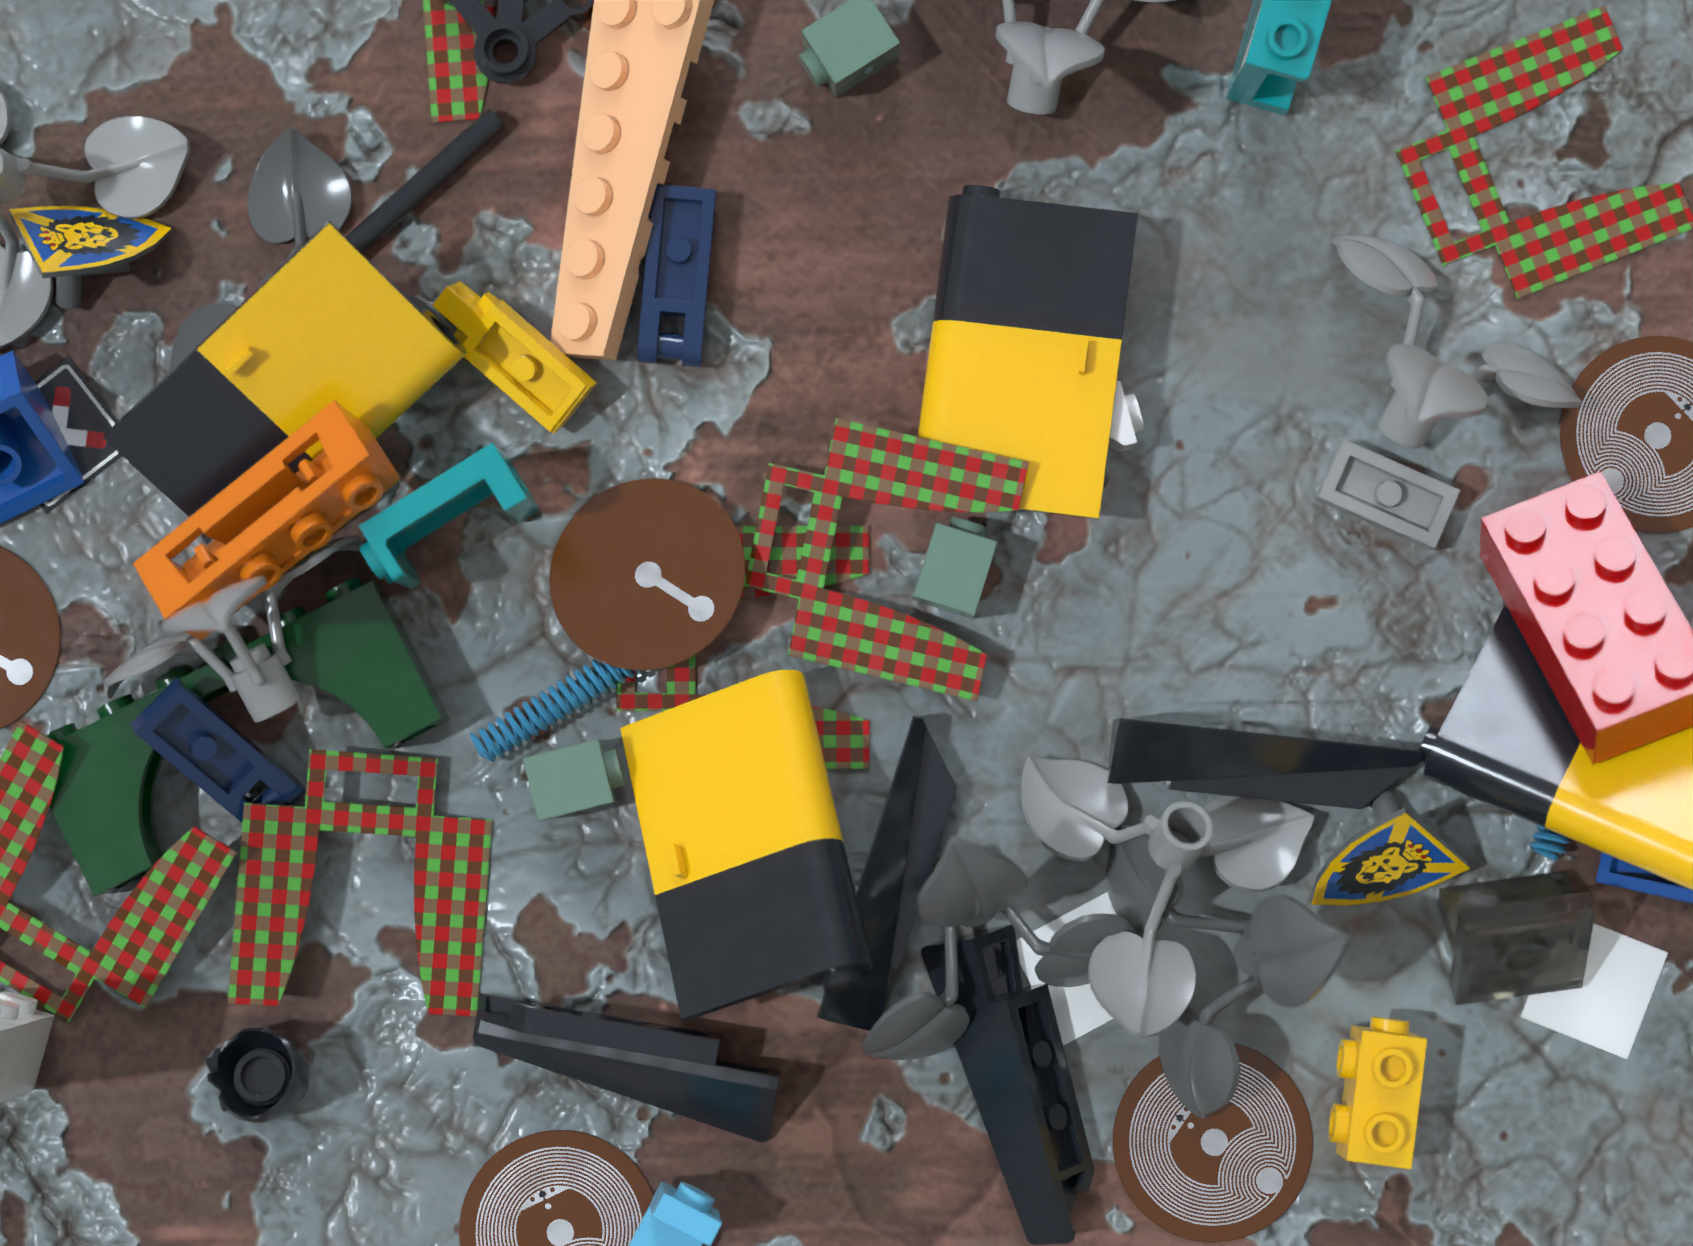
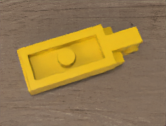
[432,281,597,434]

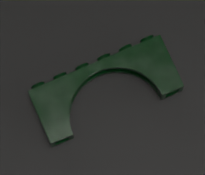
[46,577,450,896]

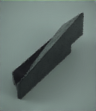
[817,716,957,1031]
[1107,718,1425,809]
[921,924,1095,1245]
[473,993,781,1143]

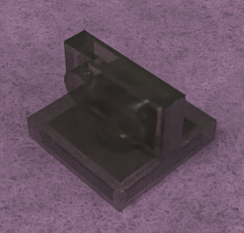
[1438,871,1595,1005]

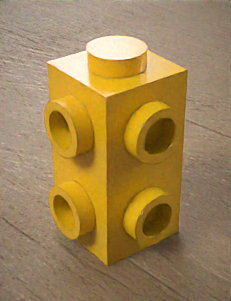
[1328,1016,1427,1169]

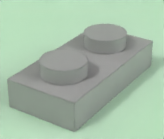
[1315,439,1461,550]

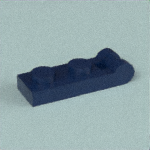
[637,184,717,368]
[130,677,306,823]

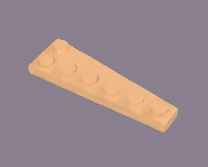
[550,0,714,360]

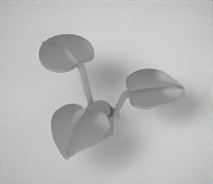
[995,0,1175,114]
[0,91,191,349]
[1330,235,1582,449]
[104,535,364,723]
[1021,755,1314,1038]

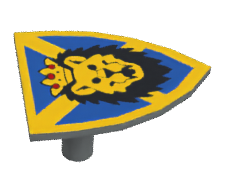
[9,206,172,309]
[1310,791,1470,906]

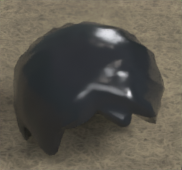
[205,1027,310,1123]

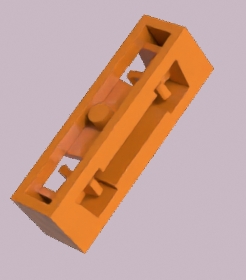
[133,400,401,641]

